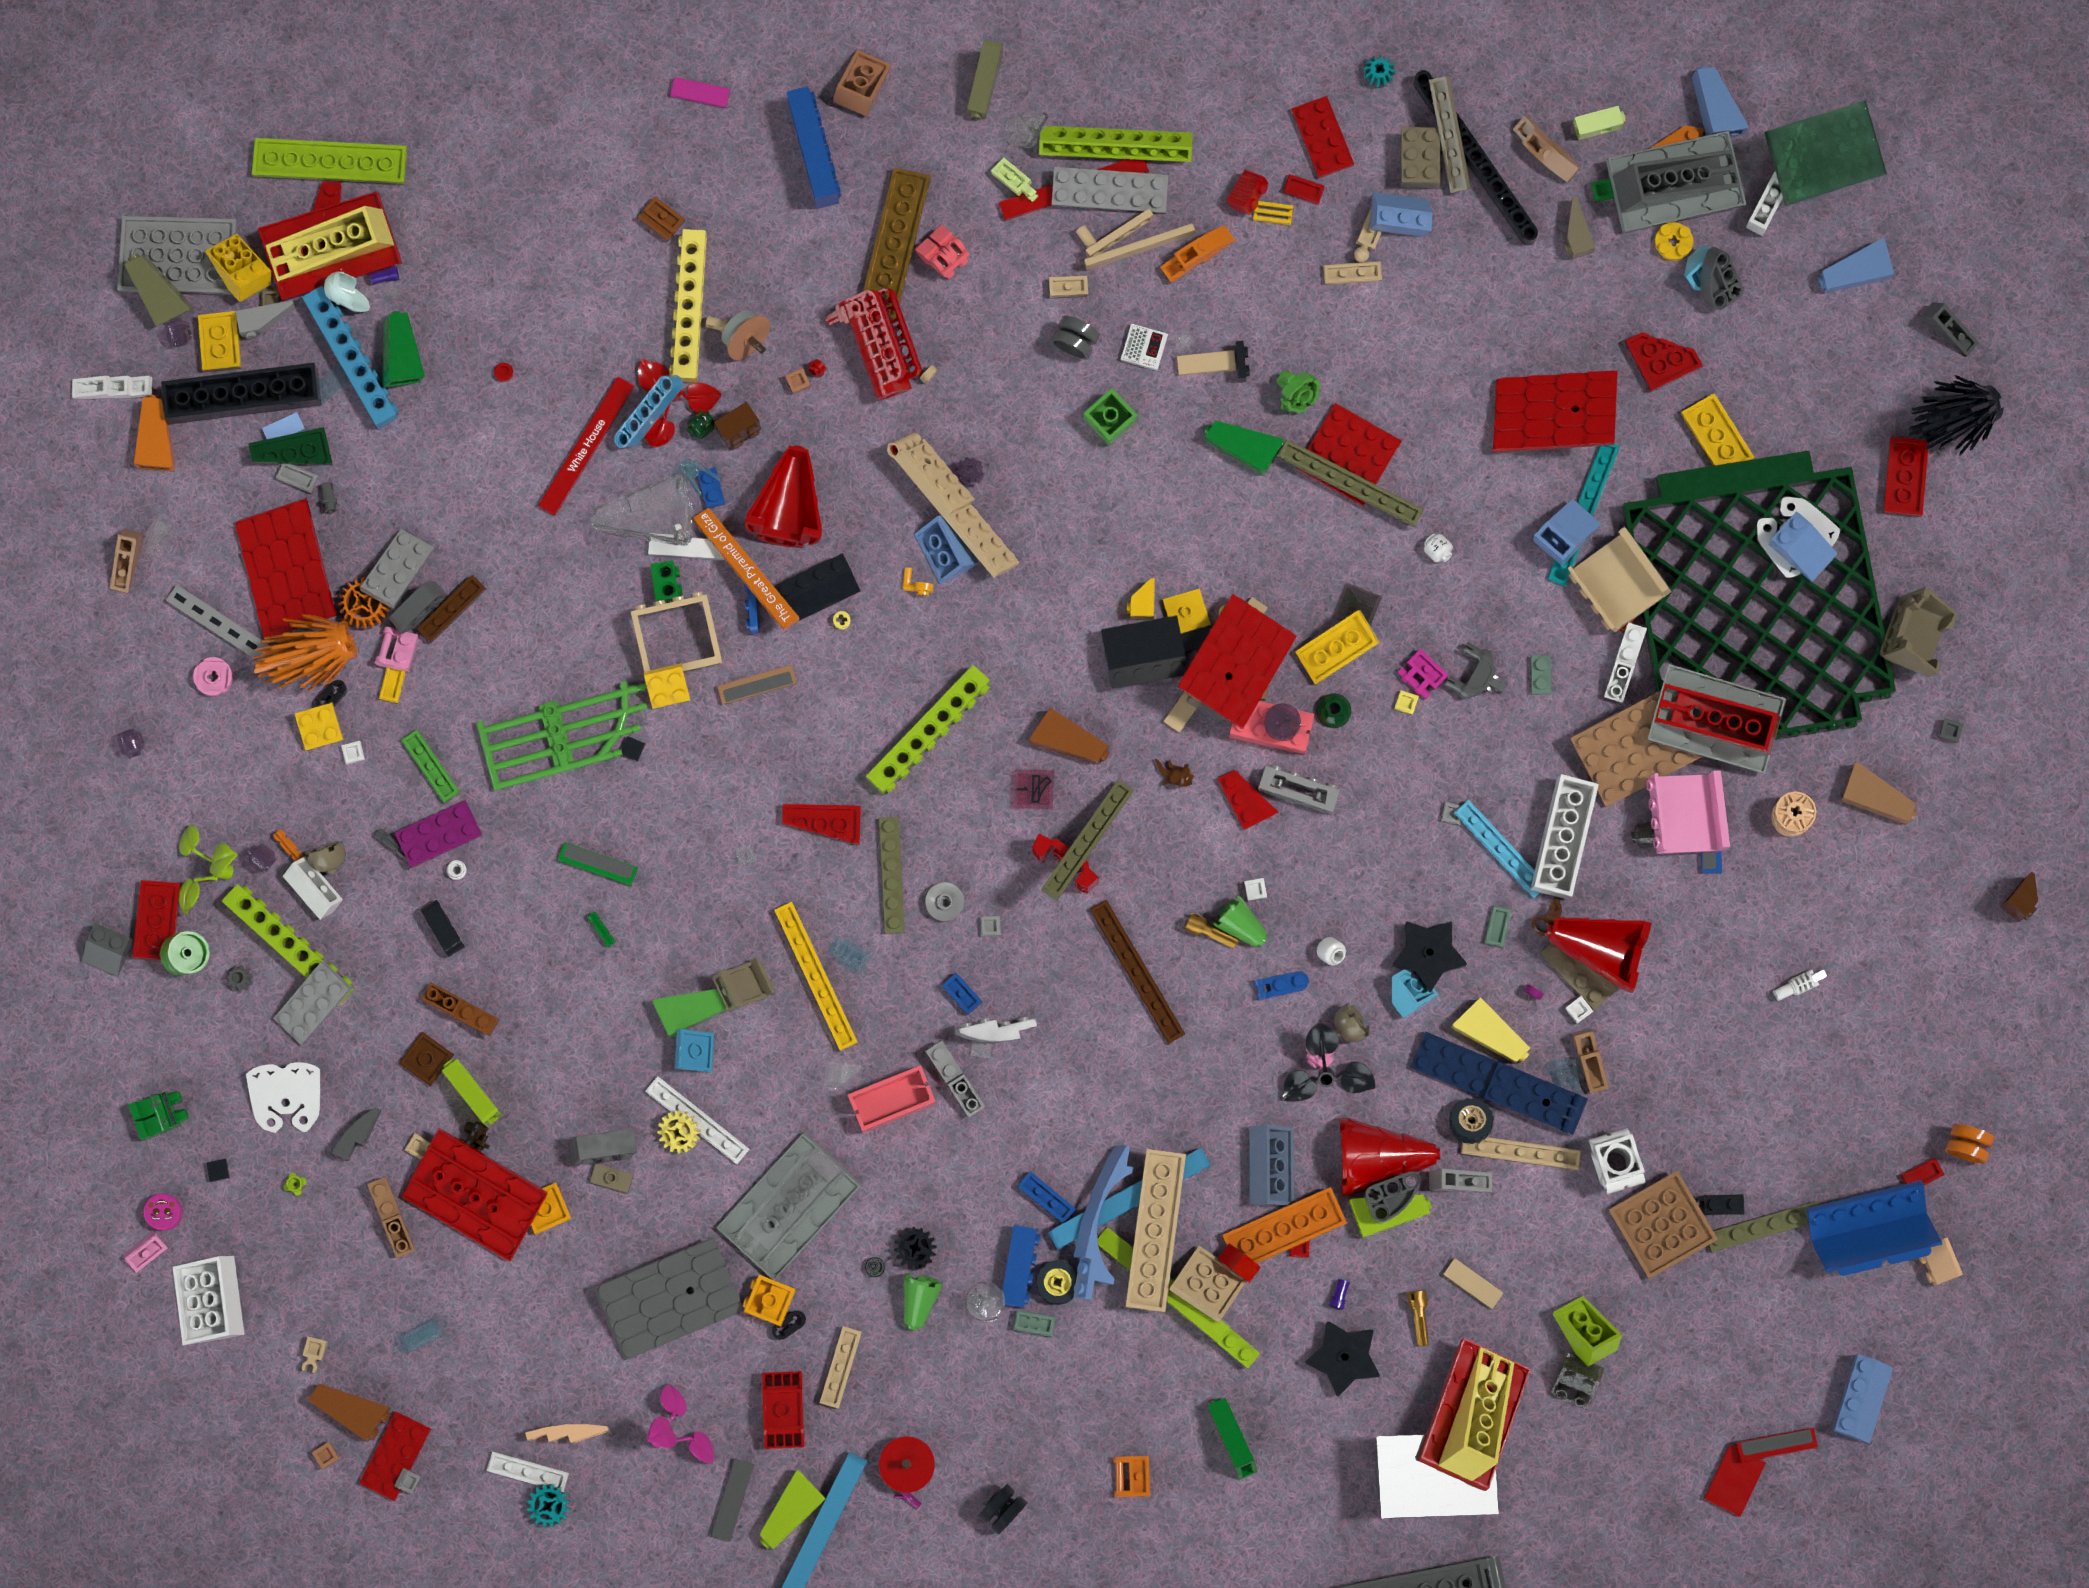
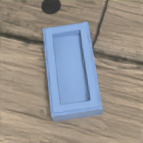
[262,412,306,439]

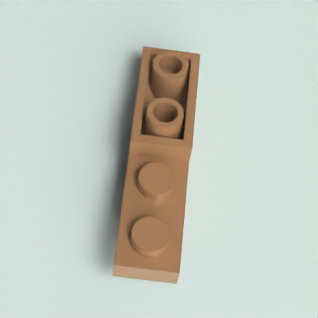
[1513,115,1580,182]
[367,1176,415,1258]

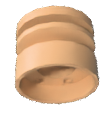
[1771,791,1817,837]

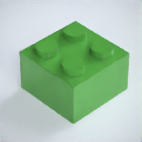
[1083,388,1138,446]

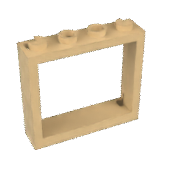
[631,592,722,672]

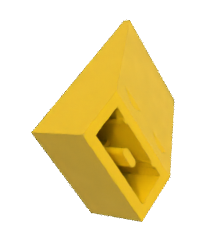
[205,234,271,302]

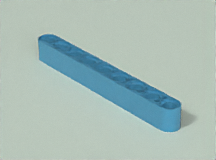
[1048,1148,1211,1250]
[782,1452,868,1588]

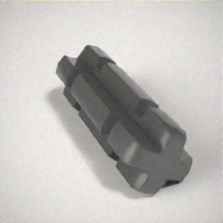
[374,828,405,858]

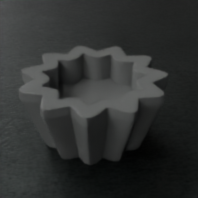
[225,965,253,993]

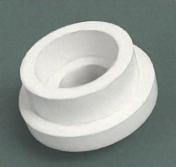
[447,860,467,880]

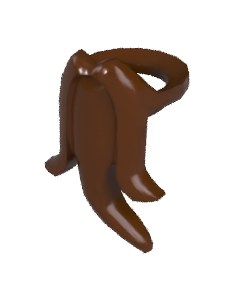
[1155,759,1194,787]
[1531,896,1565,937]

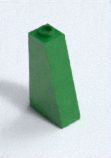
[383,311,425,388]
[1204,420,1284,476]
[1207,1397,1257,1480]

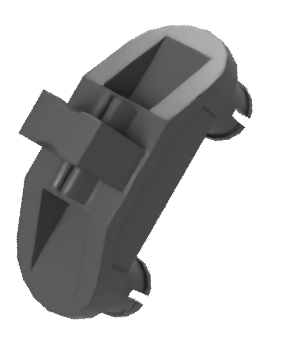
[1444,642,1506,700]

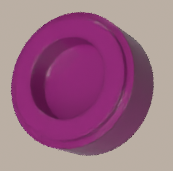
[1524,984,1544,1000]

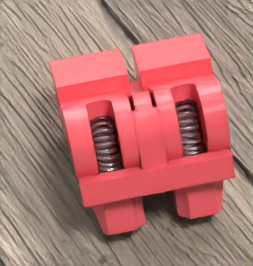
[915,225,970,279]

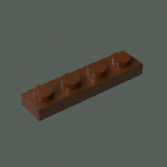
[417,575,486,643]

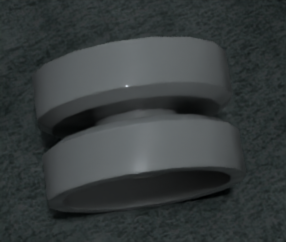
[1051,315,1100,360]

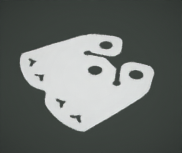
[1757,497,1840,577]
[246,1062,320,1133]

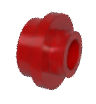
[808,359,826,377]

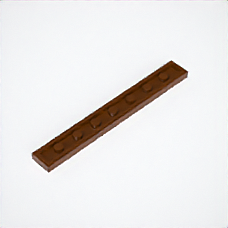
[1090,900,1185,1045]

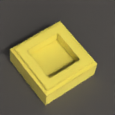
[1394,690,1419,715]

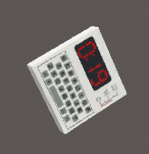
[1121,324,1168,371]

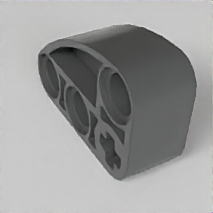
[1700,247,1744,310]
[389,581,448,634]
[1364,1172,1420,1224]

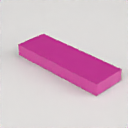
[670,77,730,108]

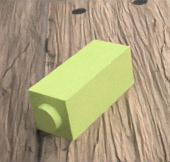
[1573,106,1626,140]

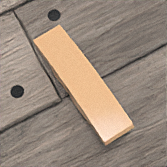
[525,1424,610,1444]

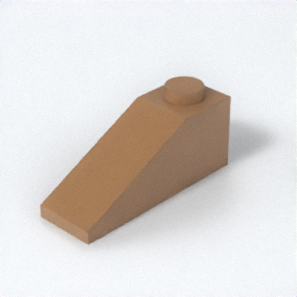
[110,529,143,593]

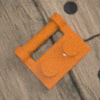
[1113,1456,1150,1497]

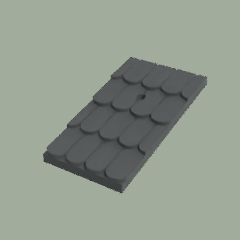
[593,1238,744,1360]

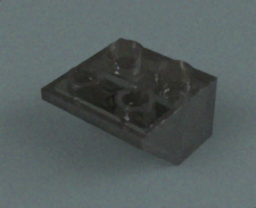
[1550,1352,1604,1410]

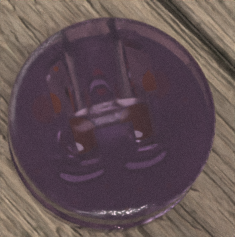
[1264,703,1301,741]

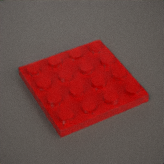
[1296,403,1402,506]

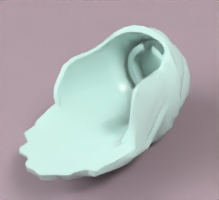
[324,271,370,312]

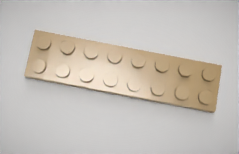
[1126,1149,1186,1312]

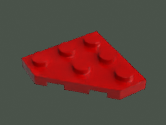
[1625,332,1703,392]

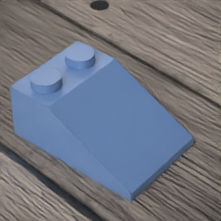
[1768,511,1838,582]

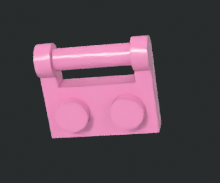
[374,627,418,672]

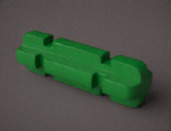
[587,912,616,947]

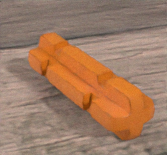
[273,830,304,862]

